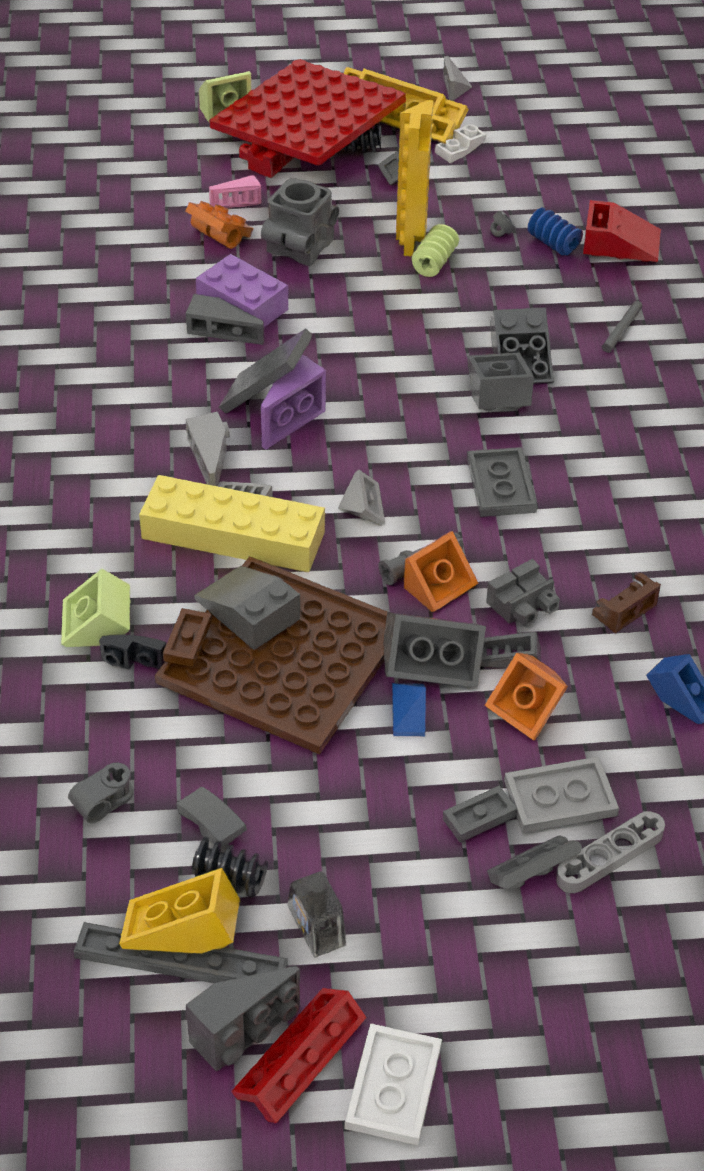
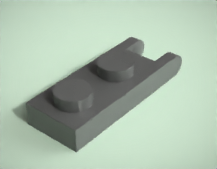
[487,835,582,890]

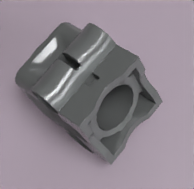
[261,178,339,266]

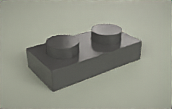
[443,785,517,843]

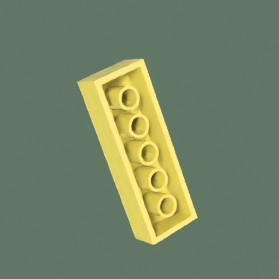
[139,475,325,573]

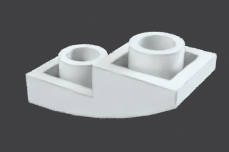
[435,124,487,163]

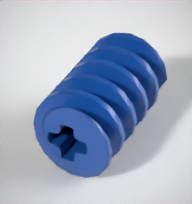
[528,207,583,255]

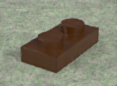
[163,608,212,667]

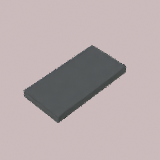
[219,328,312,413]

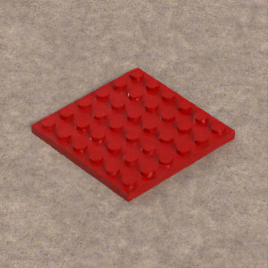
[209,59,406,166]

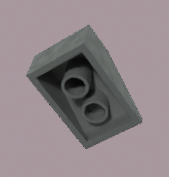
[194,566,300,650]

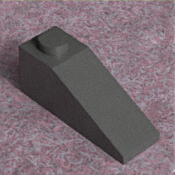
[186,294,264,345]

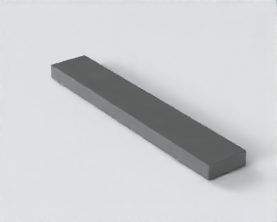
[74,922,288,983]

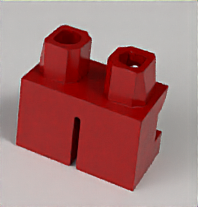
[239,142,294,178]

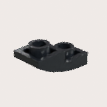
[99,635,166,670]

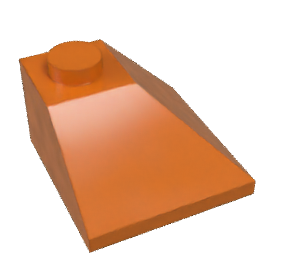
[484,652,568,740]

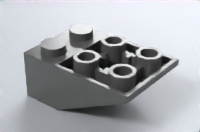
[490,307,554,384]
[186,966,300,1072]

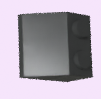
[467,352,534,411]

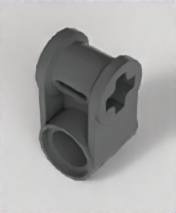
[68,762,133,823]

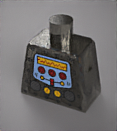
[288,871,346,958]

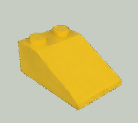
[119,868,240,954]

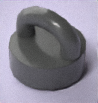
[490,211,516,237]

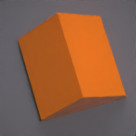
[404,531,479,612]

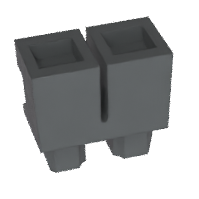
[486,559,560,627]

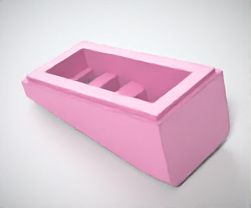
[209,175,261,208]

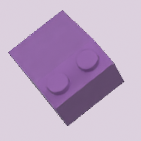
[261,355,326,450]

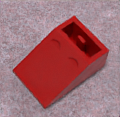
[583,200,661,262]

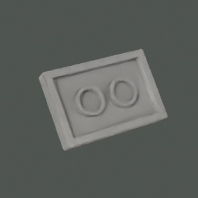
[504,757,619,833]

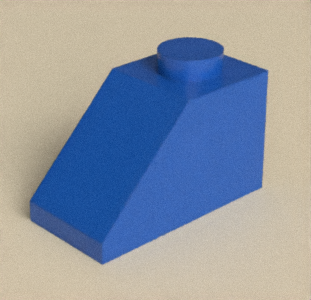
[646,654,704,724]

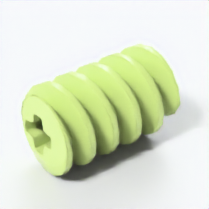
[412,224,459,277]

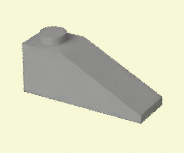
[186,412,230,486]

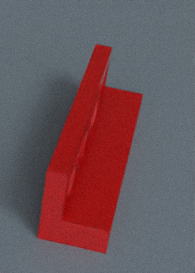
[231,988,367,1123]

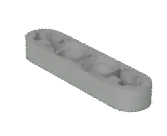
[556,811,665,893]

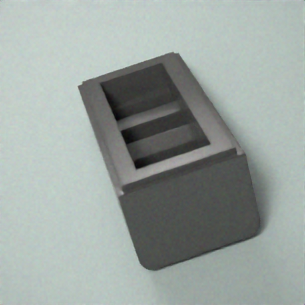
[480,631,541,668]

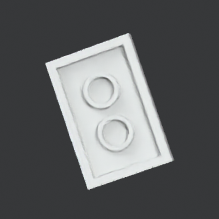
[345,1024,442,1145]

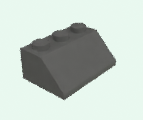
[383,612,486,688]

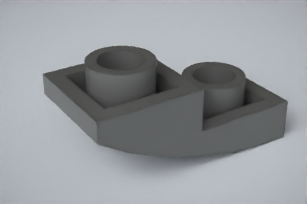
[176,787,247,847]

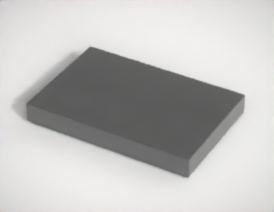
[467,447,537,517]

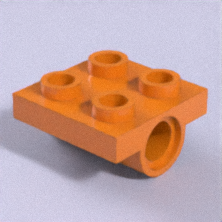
[185,201,254,249]

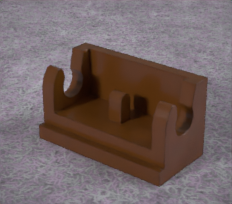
[592,573,661,634]

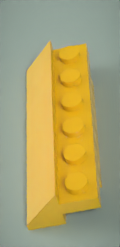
[344,67,468,144]
[396,100,433,256]

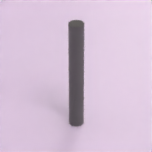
[602,301,642,353]

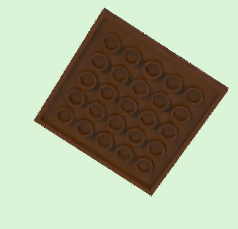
[155,556,387,755]

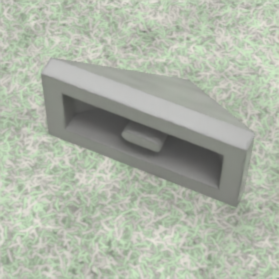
[443,56,472,101]
[338,470,385,526]

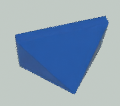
[392,683,426,737]

